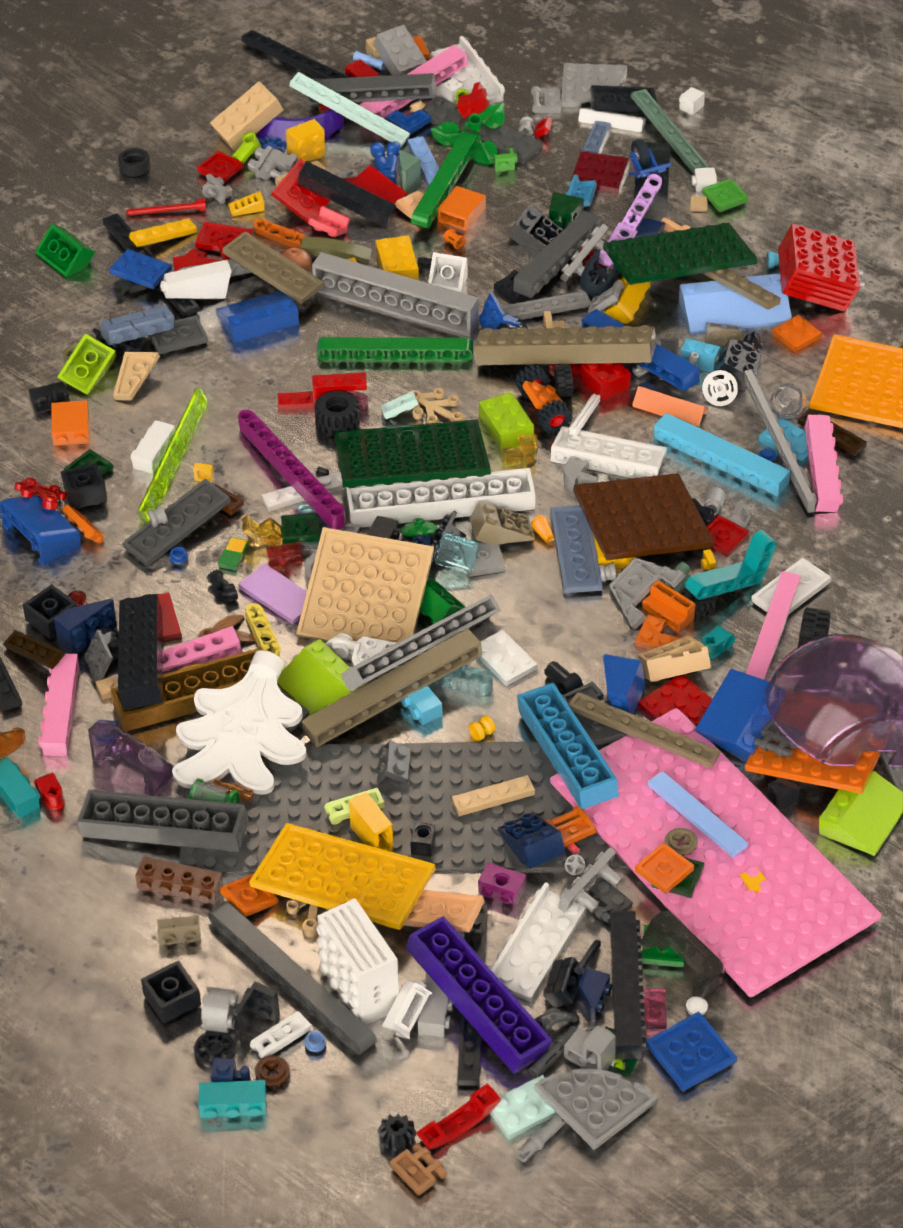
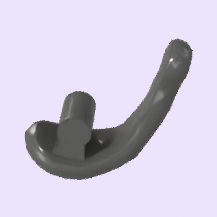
[534,1011,579,1036]

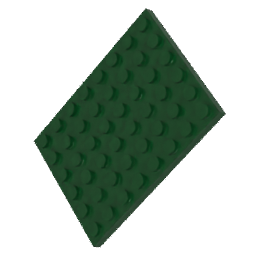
[334,419,491,488]

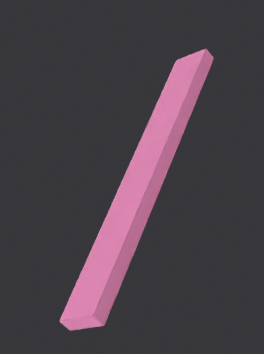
[746,571,801,680]

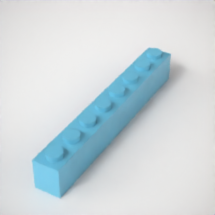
[654,413,790,496]

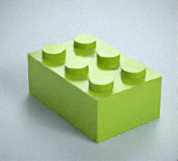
[479,392,534,451]

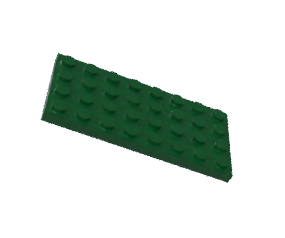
[603,223,757,285]

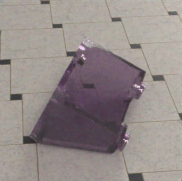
[88,720,174,796]

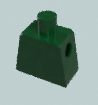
[549,192,584,228]

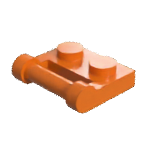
[545,806,596,847]

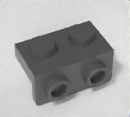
[376,740,411,784]

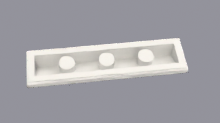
[579,107,646,132]

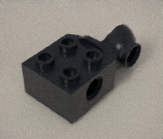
[715,330,763,392]

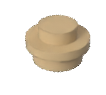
[410,100,425,112]

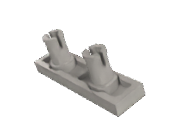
[560,223,609,282]
[558,847,623,913]

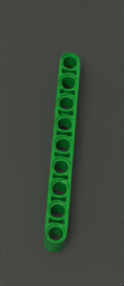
[411,131,479,228]
[317,337,473,361]

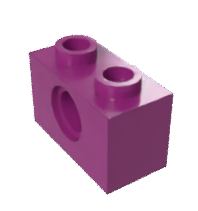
[478,862,526,906]

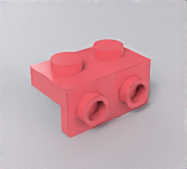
[308,206,350,237]

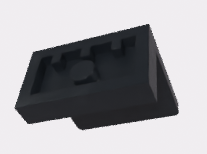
[232,981,280,1039]

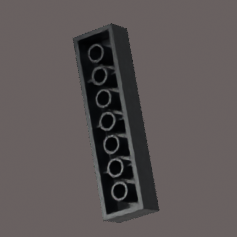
[118,593,163,710]

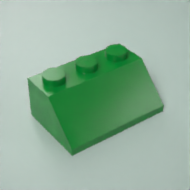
[35,223,95,277]
[420,578,466,624]

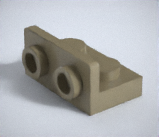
[705,322,742,346]
[157,915,201,945]

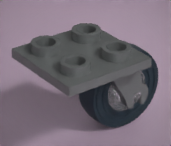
[84,628,119,683]

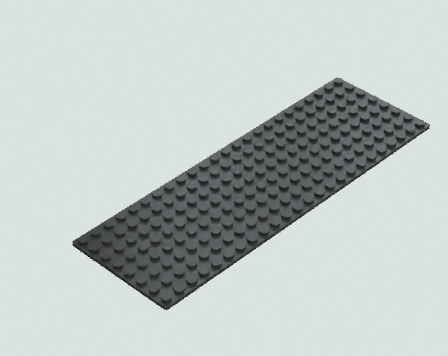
[179,741,630,875]

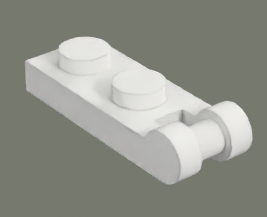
[249,1011,311,1059]

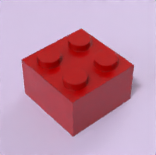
[581,363,631,402]

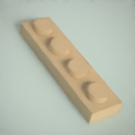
[452,775,535,816]

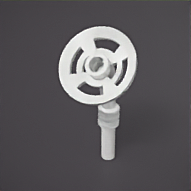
[703,370,738,406]

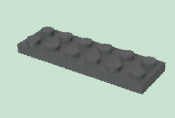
[122,479,231,567]

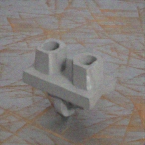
[202,174,232,204]

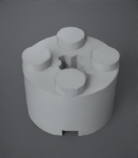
[201,987,239,1033]

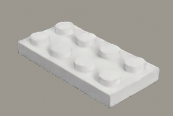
[751,558,831,615]

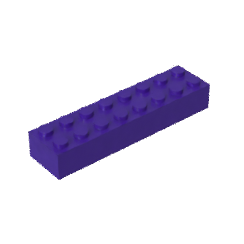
[406,916,552,1074]

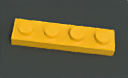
[129,219,197,247]

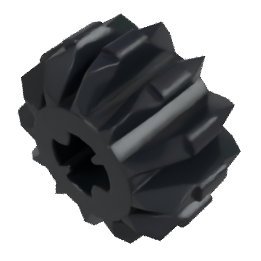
[378,1112,416,1152]

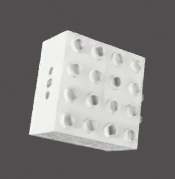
[316,899,399,1025]

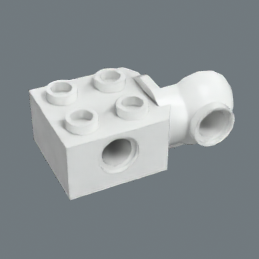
[326,633,397,683]

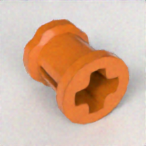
[443,228,466,250]

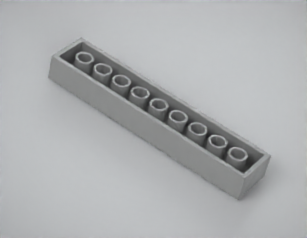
[312,252,479,337]

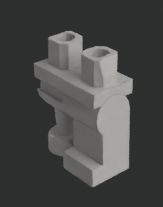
[248,146,298,180]

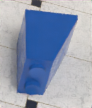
[603,654,646,715]

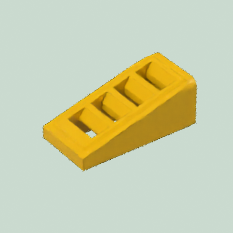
[228,192,265,217]

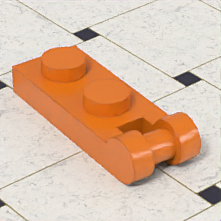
[62,504,105,544]

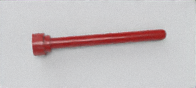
[126,198,206,216]

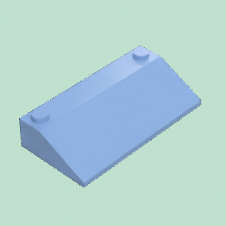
[679,273,792,334]

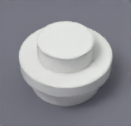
[686,996,708,1015]

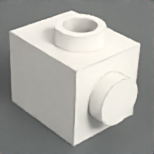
[679,87,705,115]
[691,167,717,192]

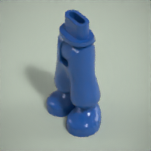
[370,142,401,184]

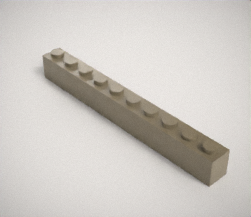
[302,628,482,748]

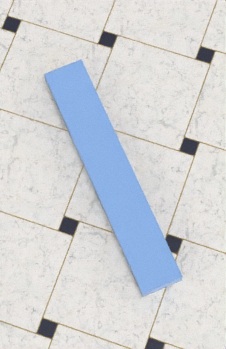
[648,771,748,858]

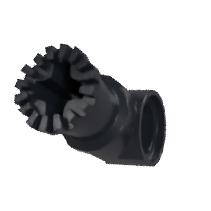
[207,569,238,602]

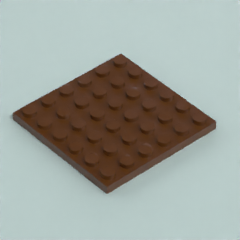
[573,473,714,560]

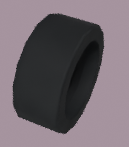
[118,148,150,177]

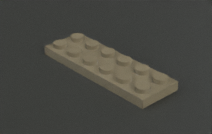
[222,231,324,304]

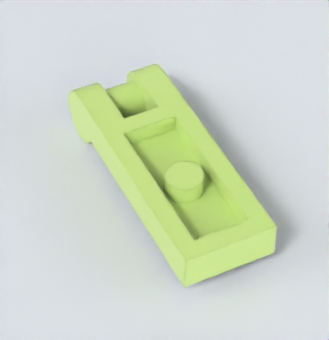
[324,788,385,825]

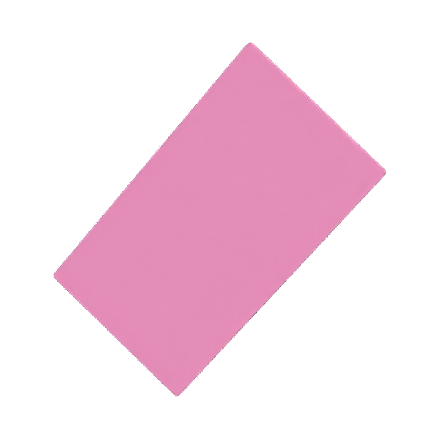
[550,709,881,997]

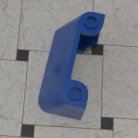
[0,495,81,566]

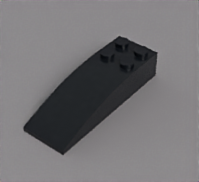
[634,142,670,209]

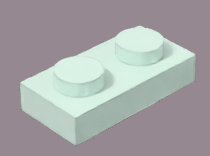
[381,391,419,419]

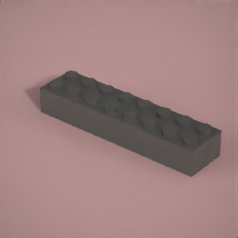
[77,790,249,852]

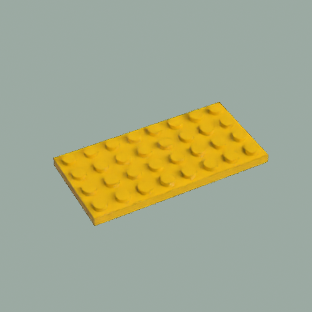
[249,823,436,930]

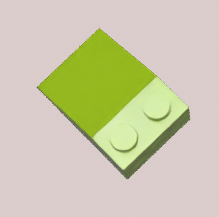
[57,334,117,396]

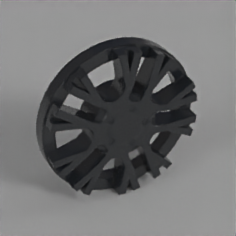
[194,1031,235,1068]

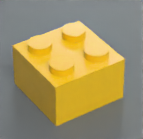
[286,119,326,162]

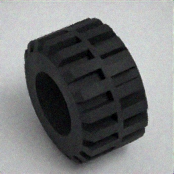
[314,390,360,436]
[797,607,831,659]

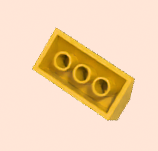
[603,274,651,324]

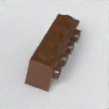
[135,856,223,905]

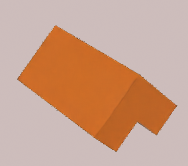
[642,580,695,633]

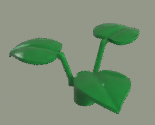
[431,103,505,165]

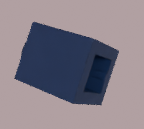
[578,967,612,1020]

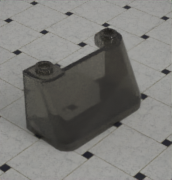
[639,911,726,999]

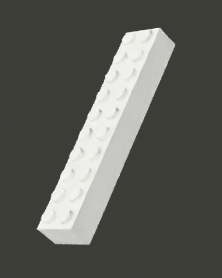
[346,468,535,528]

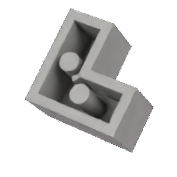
[564,1025,615,1071]

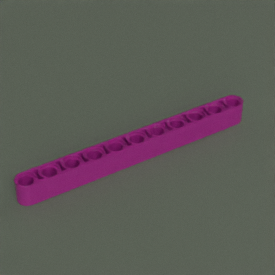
[238,409,346,530]

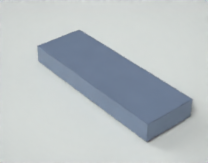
[582,121,611,154]

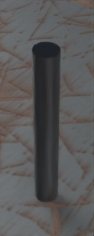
[574,940,601,975]

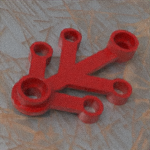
[14,477,67,510]

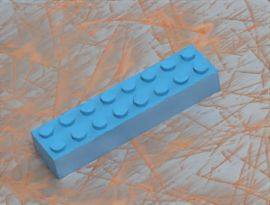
[517,683,619,810]

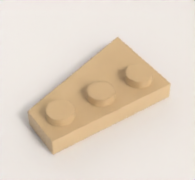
[113,352,160,400]

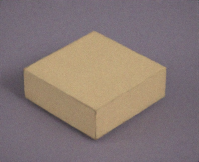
[690,196,707,212]

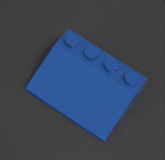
[216,291,299,343]
[694,669,787,762]

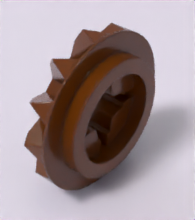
[255,1055,290,1088]

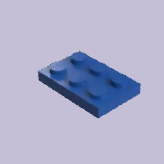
[109,249,172,289]

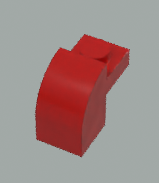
[456,82,489,119]

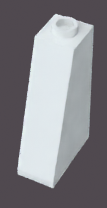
[160,260,231,299]

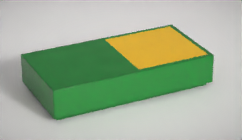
[218,537,249,571]

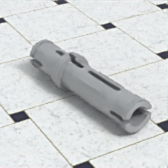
[515,1113,567,1162]

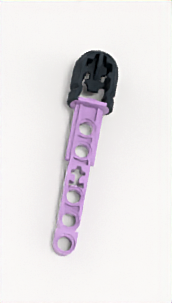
[580,174,662,297]

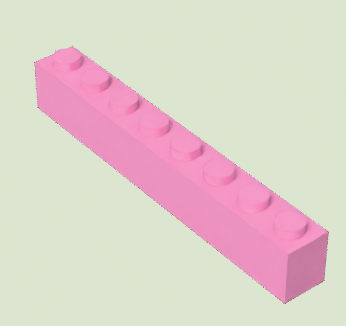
[359,45,467,119]

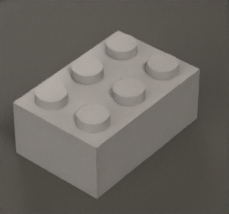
[374,24,427,75]

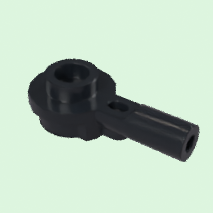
[692,498,716,525]

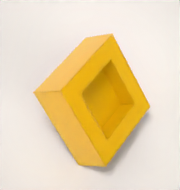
[193,463,214,483]
[700,549,717,571]

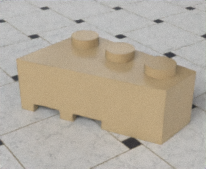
[638,635,711,682]

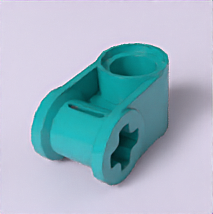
[701,626,735,660]

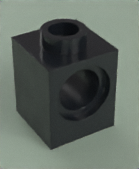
[411,822,435,857]

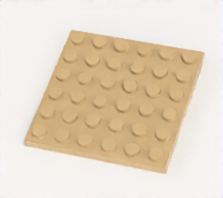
[296,527,434,643]

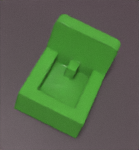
[494,147,518,172]

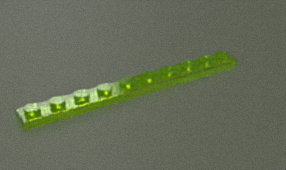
[136,389,209,525]

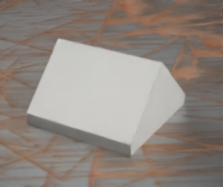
[428,252,467,292]

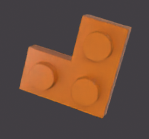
[635,614,678,650]

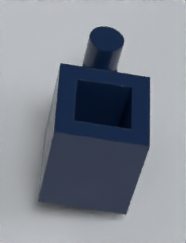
[211,1058,250,1082]

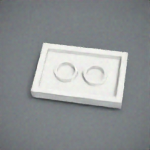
[478,629,538,686]

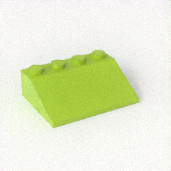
[277,639,367,715]
[819,771,903,856]

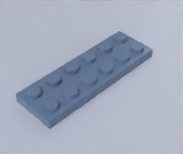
[550,505,602,593]

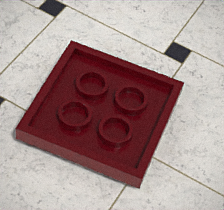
[571,151,629,194]

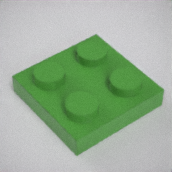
[702,178,748,212]

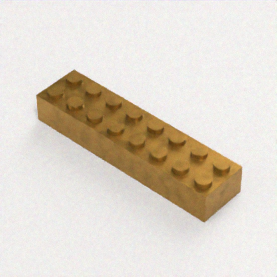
[111,648,262,732]

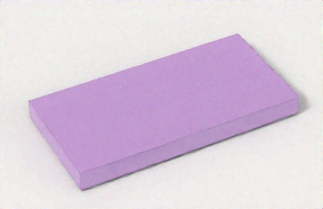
[238,563,307,625]

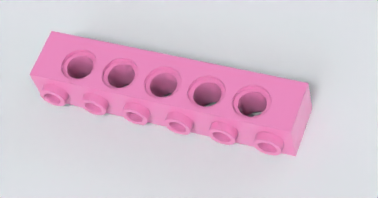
[162,626,242,675]

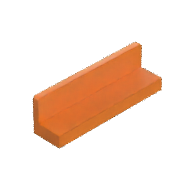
[632,386,709,427]

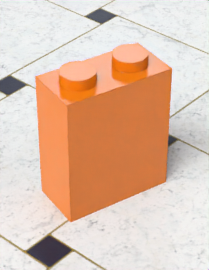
[437,186,486,231]
[51,400,90,446]

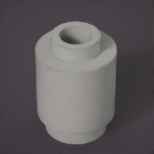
[704,487,726,514]

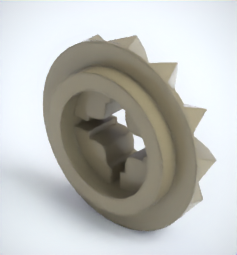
[665,828,698,856]

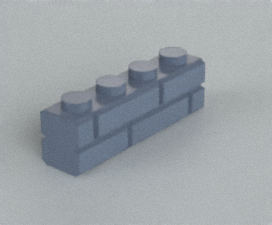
[101,305,174,346]

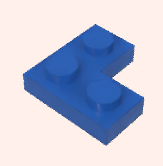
[385,109,431,135]

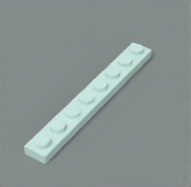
[289,72,410,147]

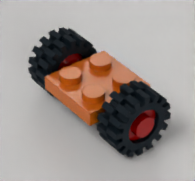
[515,365,572,434]

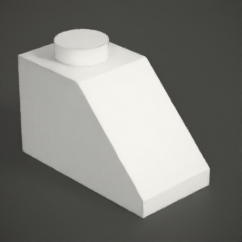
[435,78,464,104]

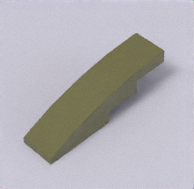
[300,237,372,264]

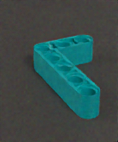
[685,530,777,600]

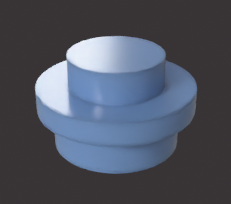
[304,1031,326,1052]

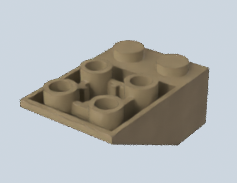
[470,501,535,545]

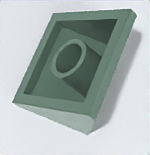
[399,150,421,195]

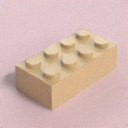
[210,81,284,152]

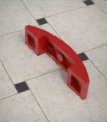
[416,1083,501,1150]

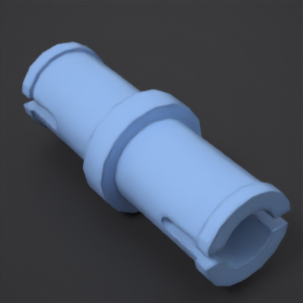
[353,51,385,71]

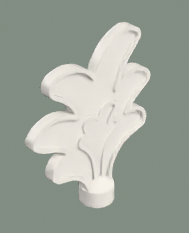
[172,650,307,795]

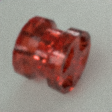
[68,590,87,606]

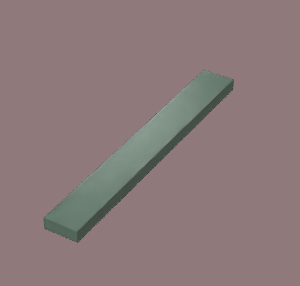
[631,89,710,174]

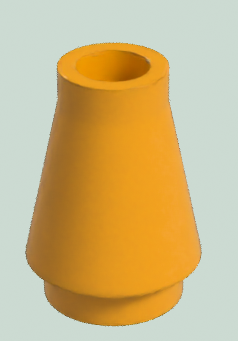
[531,515,555,543]

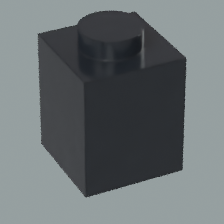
[767,778,801,810]

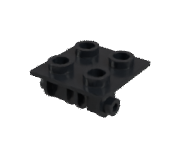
[28,381,70,414]

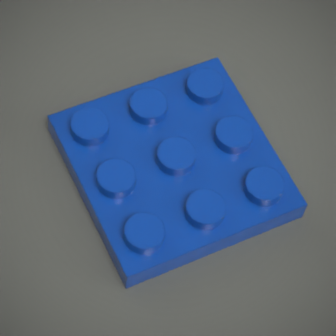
[646,1012,737,1091]

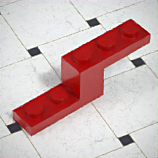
[277,372,367,410]

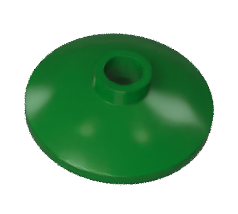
[401,518,438,537]

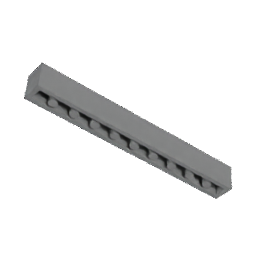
[341,594,501,692]

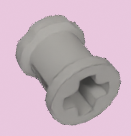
[518,116,534,136]

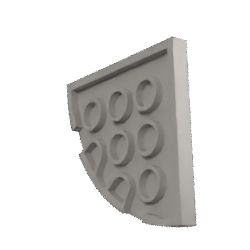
[561,63,627,107]
[533,1069,658,1150]

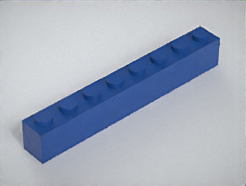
[582,309,699,392]

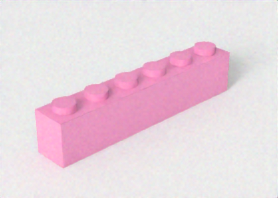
[805,415,843,512]
[39,654,79,756]

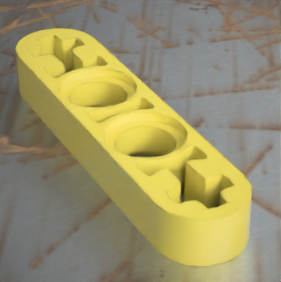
[245,603,281,657]

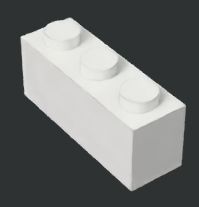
[131,420,176,474]

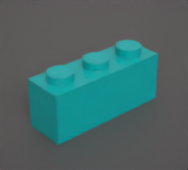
[0,757,40,818]
[199,1080,266,1118]

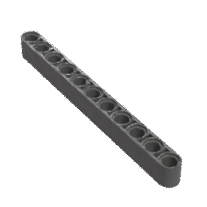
[208,901,377,1055]

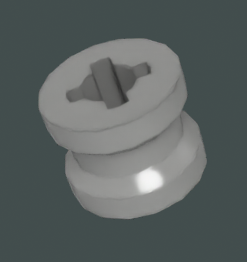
[147,506,168,528]
[599,562,616,583]
[564,855,585,875]

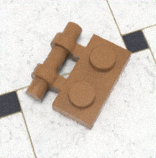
[390,1143,448,1196]

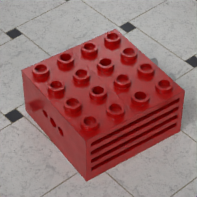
[778,223,865,312]

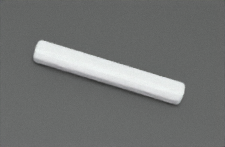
[569,393,601,436]

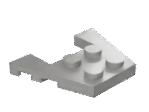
[609,558,686,630]

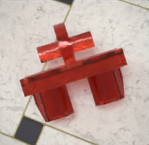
[266,542,302,567]

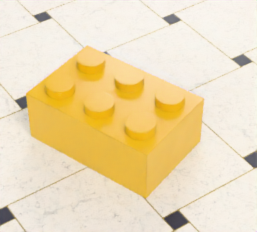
[375,235,419,280]

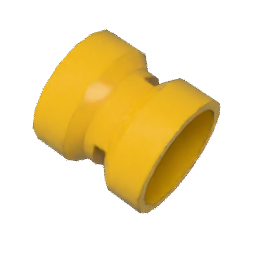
[468,715,496,742]

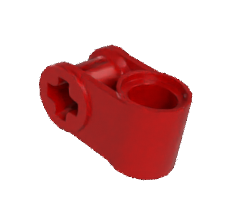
[34,772,65,811]

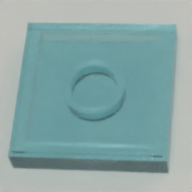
[435,531,479,575]

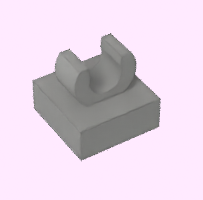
[727,502,751,528]

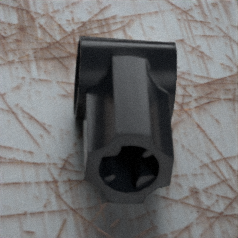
[544,661,583,695]

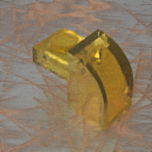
[503,434,538,469]
[242,515,283,549]

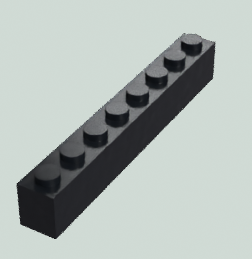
[610,911,646,1059]

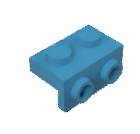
[566,175,597,207]

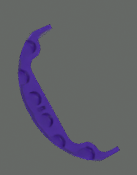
[256,109,344,146]

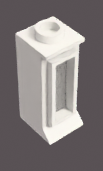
[382,980,432,1039]

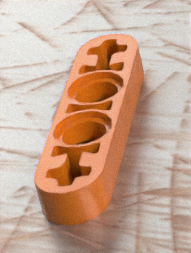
[253,219,309,248]

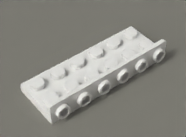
[431,36,505,105]
[550,426,667,478]
[489,882,587,1003]

